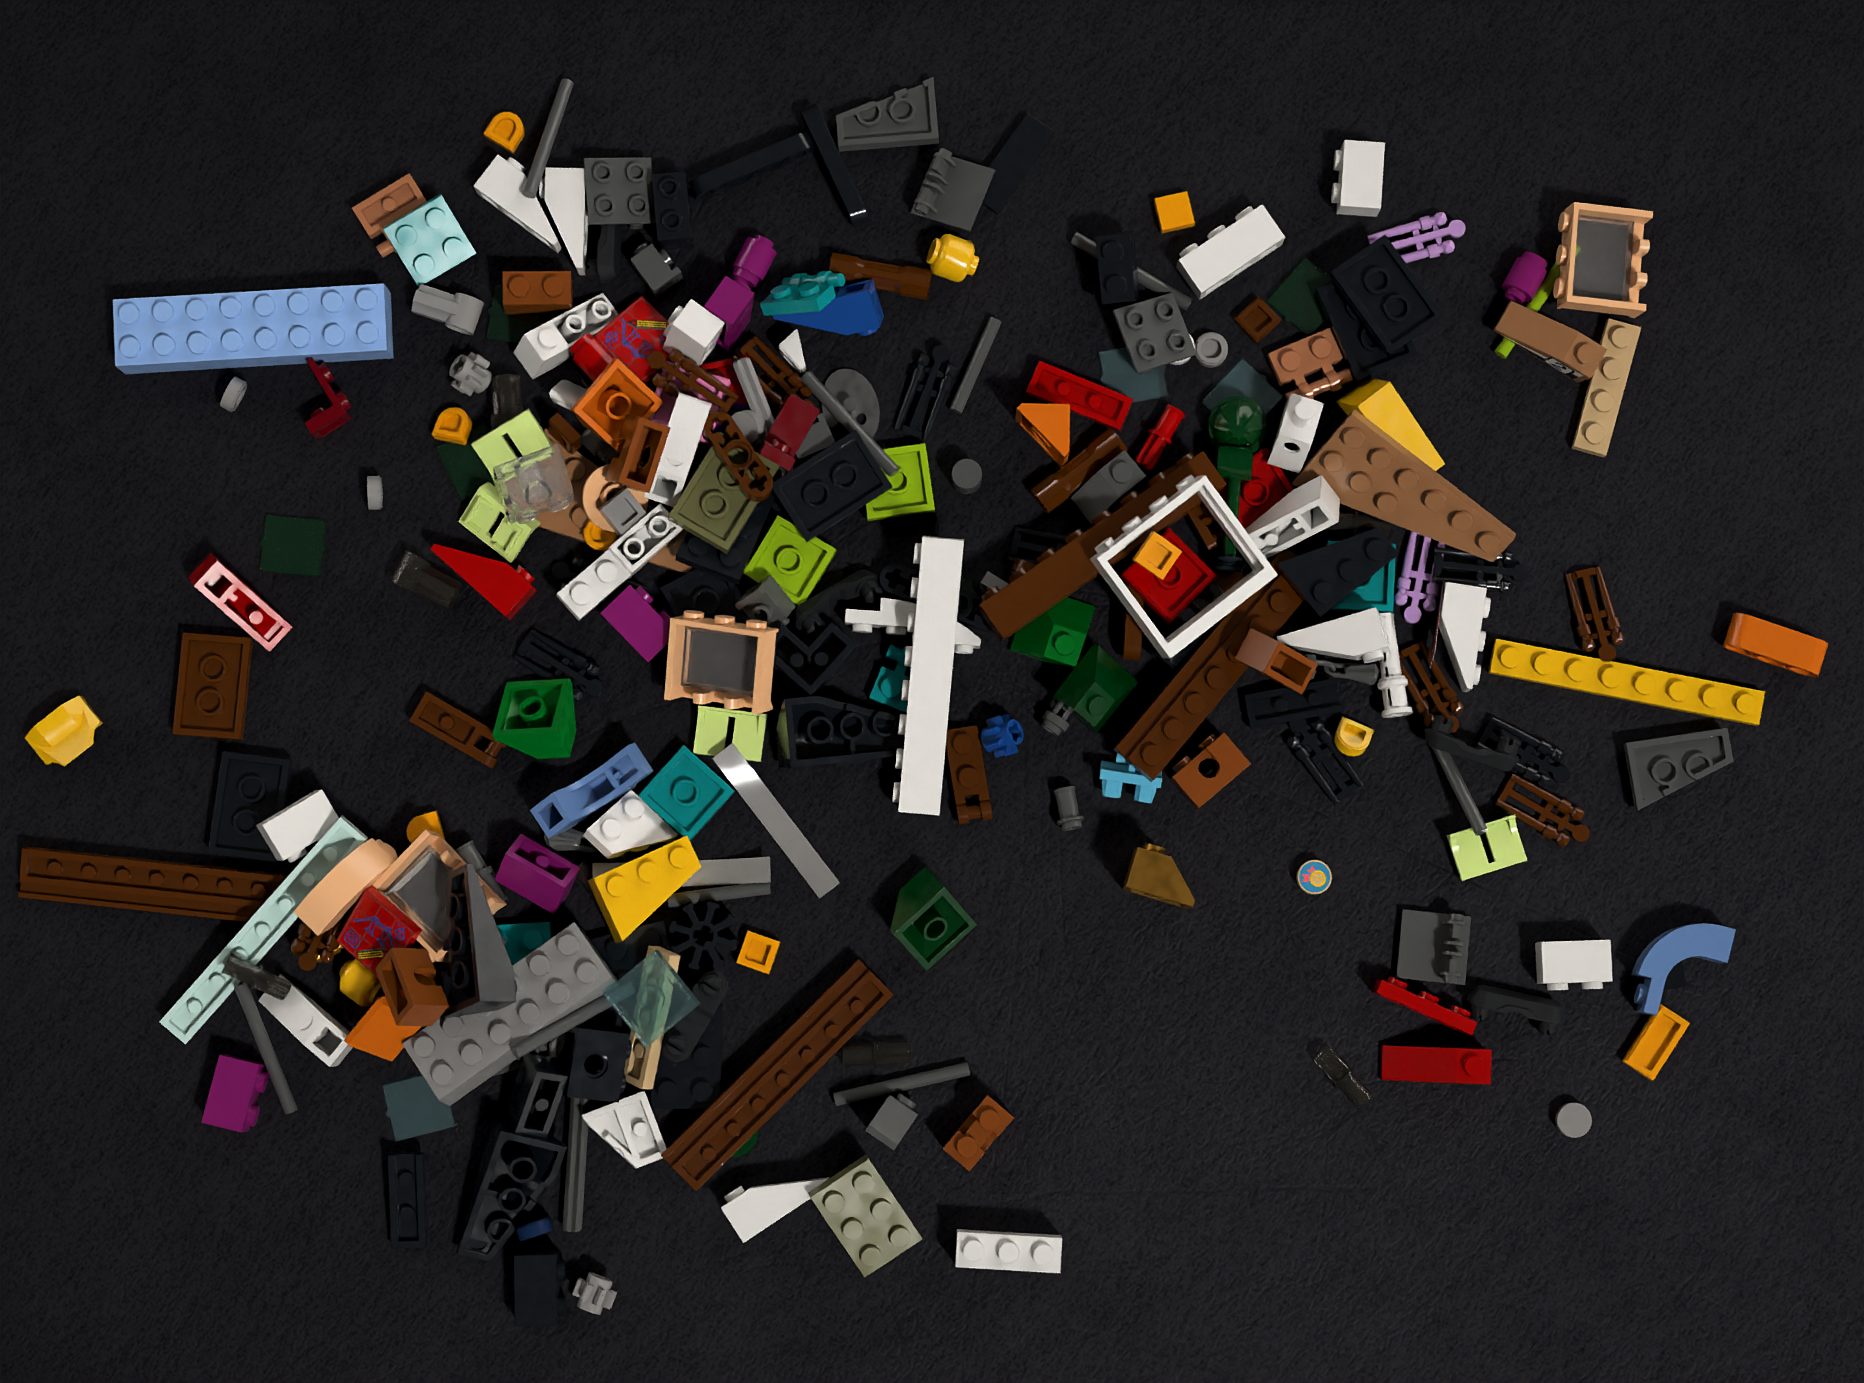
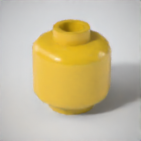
[926,234,979,283]
[339,959,385,1007]

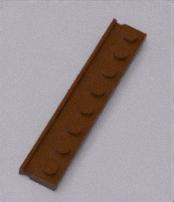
[1113,548,1303,782]
[18,846,293,925]
[661,959,894,1191]

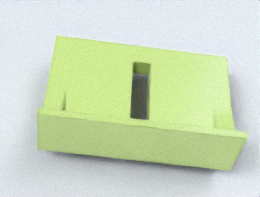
[471,408,555,486]
[458,482,541,563]
[693,705,767,762]
[1446,815,1527,881]

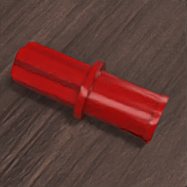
[1135,404,1185,470]

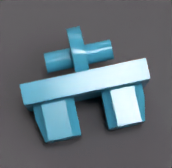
[1099,753,1162,803]

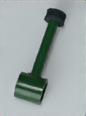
[1214,445,1253,575]

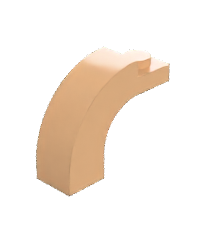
[293,838,398,936]

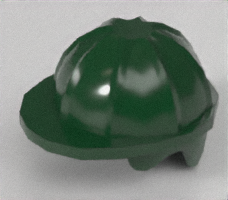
[1208,395,1267,455]

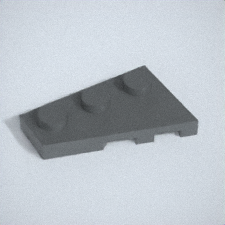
[836,77,939,152]
[1623,728,1733,811]

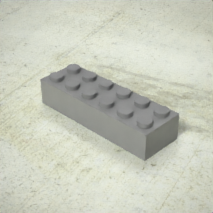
[402,922,620,1106]

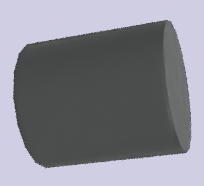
[952,459,982,494]

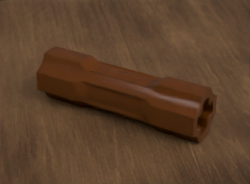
[829,253,932,300]
[1031,428,1128,514]

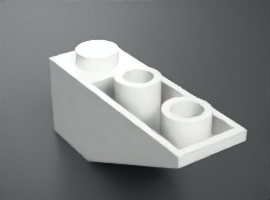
[513,293,619,379]
[644,392,712,507]
[1438,582,1491,692]
[258,974,353,1067]

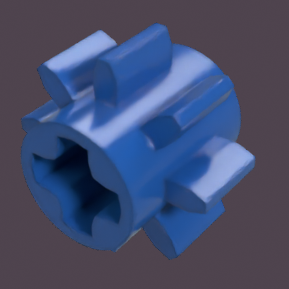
[981,714,1023,758]

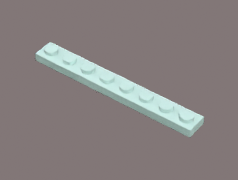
[159,815,368,1044]

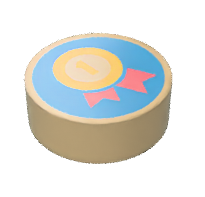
[1296,860,1332,895]

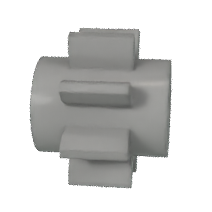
[449,352,492,396]
[572,1272,617,1315]

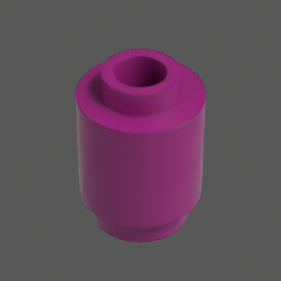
[732,234,777,288]
[1502,251,1547,304]

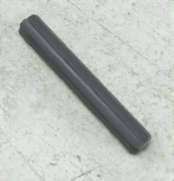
[562,1098,590,1232]

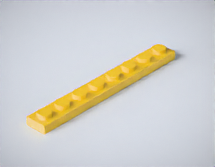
[1488,639,1765,726]

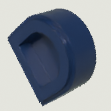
[516,1217,554,1242]

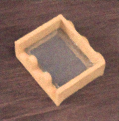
[1553,202,1653,318]
[664,610,779,715]
[372,829,507,963]

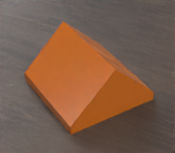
[571,357,664,454]
[1015,403,1070,468]
[344,989,421,1062]

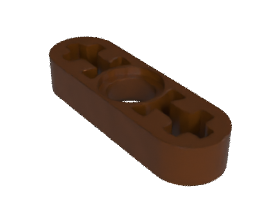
[703,412,773,502]
[1122,562,1144,661]

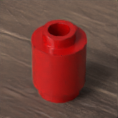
[570,333,617,382]

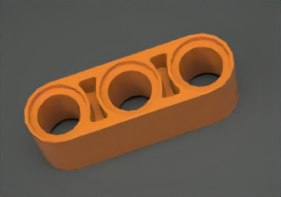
[1723,613,1828,677]

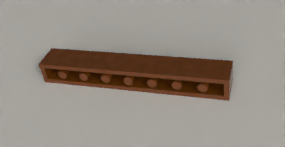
[977,451,1227,643]

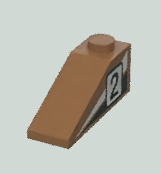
[1493,301,1607,383]

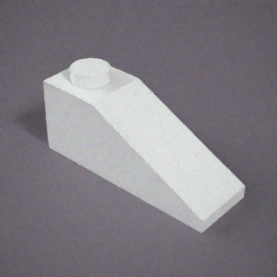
[473,155,562,253]
[539,167,588,275]
[1245,475,1340,559]
[1277,607,1390,663]
[721,1177,829,1243]

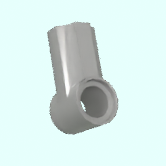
[411,284,484,335]

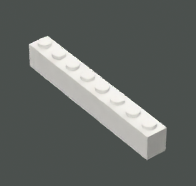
[892,536,964,815]

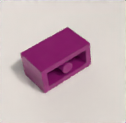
[704,276,755,352]
[600,585,671,663]
[495,834,580,914]
[201,1054,269,1133]

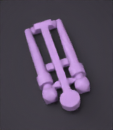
[1367,212,1466,263]
[1394,531,1445,624]

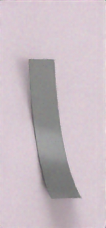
[712,743,840,899]
[592,857,771,887]

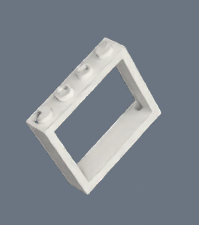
[1090,474,1278,658]

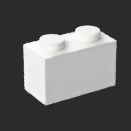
[1331,140,1385,217]
[662,299,725,367]
[256,789,339,863]
[1535,940,1613,990]

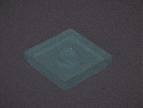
[603,949,701,1048]

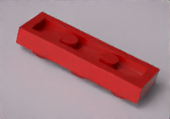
[1026,361,1133,431]
[1372,976,1478,1035]

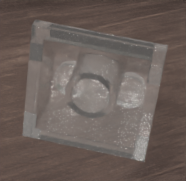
[493,444,574,524]

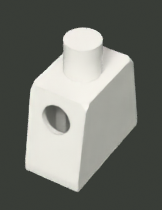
[1267,394,1324,474]

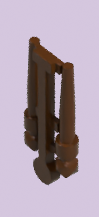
[731,336,814,412]
[648,349,739,424]
[1565,567,1624,662]
[1399,641,1464,734]
[1495,773,1590,846]
[292,905,353,972]

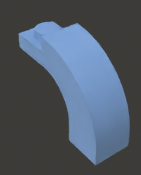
[530,742,653,839]
[1631,923,1736,1015]

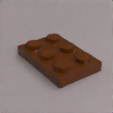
[172,633,253,740]

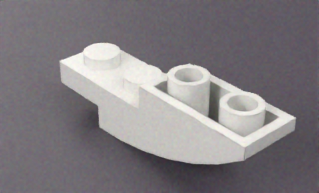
[556,503,683,621]
[845,598,981,654]

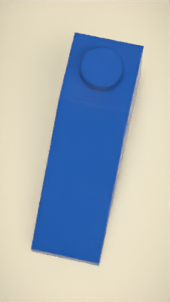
[772,279,884,336]

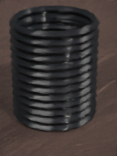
[1149,618,1204,674]

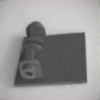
[911,148,995,232]
[584,158,656,229]
[1113,293,1197,376]
[1396,909,1471,985]

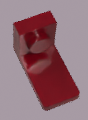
[305,357,352,440]
[757,394,819,471]

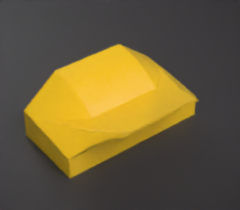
[24,696,102,767]

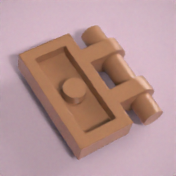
[352,173,427,258]
[1267,328,1353,401]

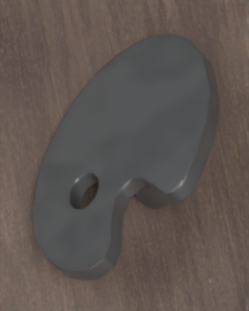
[822,369,880,438]

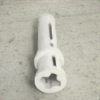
[1377,612,1413,718]

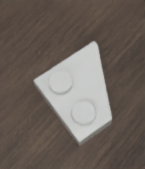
[583,790,678,859]
[581,1091,666,1169]

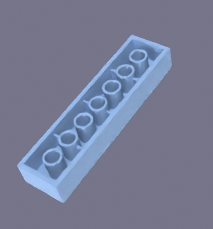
[113,283,394,374]

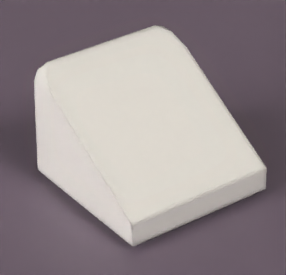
[779,329,807,375]
[549,380,587,411]

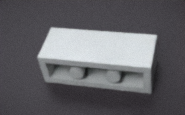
[1176,204,1285,300]
[955,1229,1062,1273]

